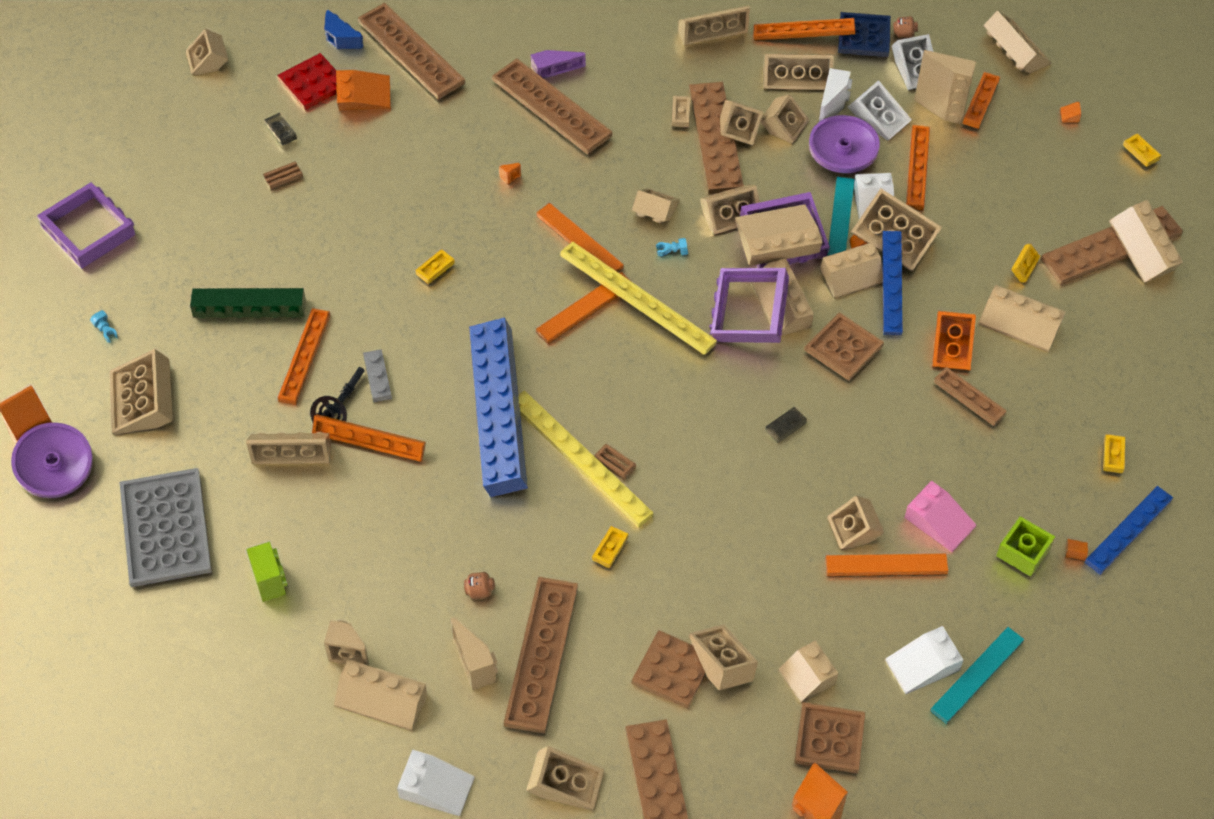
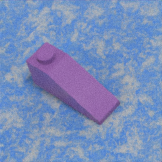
[531,50,586,79]

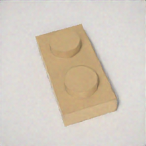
[672,96,690,127]

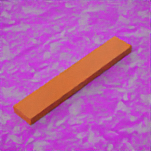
[754,18,855,41]
[906,125,930,211]
[536,203,624,272]
[536,272,629,344]
[278,308,331,405]
[312,414,426,462]
[825,553,948,576]

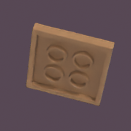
[804,312,884,381]
[631,630,706,709]
[794,702,865,774]

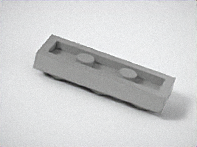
[363,349,392,403]

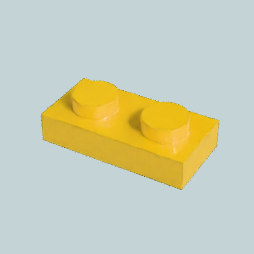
[1123,133,1161,167]
[1011,243,1040,283]
[415,249,455,284]
[1103,434,1125,473]
[592,526,629,568]

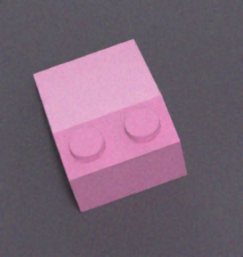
[904,481,976,552]

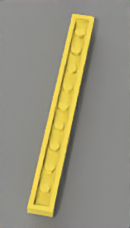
[560,241,717,355]
[518,390,653,528]

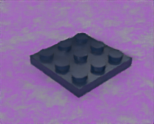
[838,12,891,57]

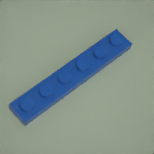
[882,231,903,335]
[1084,486,1173,575]

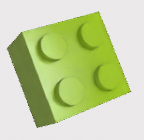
[996,516,1055,577]
[246,542,288,602]

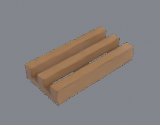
[263,161,303,190]
[594,444,636,480]

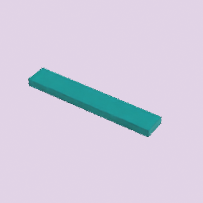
[827,177,855,256]
[930,627,1024,724]

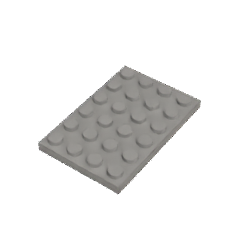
[119,468,212,587]

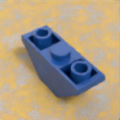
[324,10,364,49]

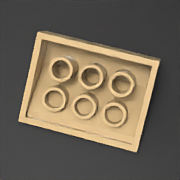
[914,50,976,124]
[851,188,942,271]
[735,204,822,266]
[110,349,173,435]

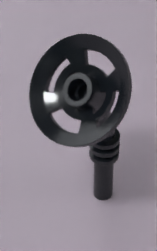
[310,367,365,422]

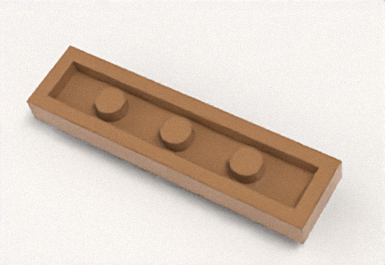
[934,367,1007,426]

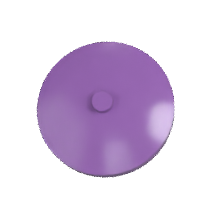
[809,115,880,173]
[11,423,93,498]

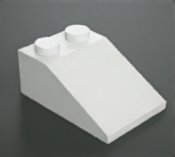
[892,34,933,90]
[819,68,853,122]
[848,80,912,141]
[854,173,894,219]
[885,626,963,694]
[397,750,475,816]

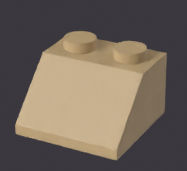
[186,29,228,75]
[761,94,809,143]
[720,100,763,145]
[632,188,680,223]
[827,495,884,550]
[324,620,370,666]
[779,641,838,703]

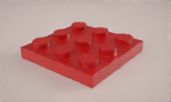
[277,53,337,110]

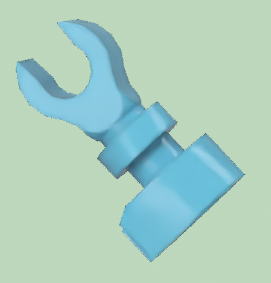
[656,238,688,256]
[90,310,118,343]

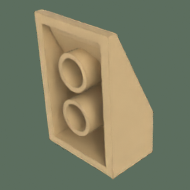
[450,618,498,690]
[689,624,758,691]
[526,746,604,810]

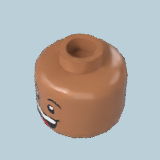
[893,16,918,39]
[464,572,495,600]

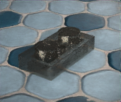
[264,112,297,146]
[765,407,807,443]

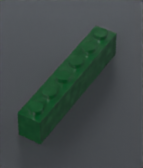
[190,288,306,318]

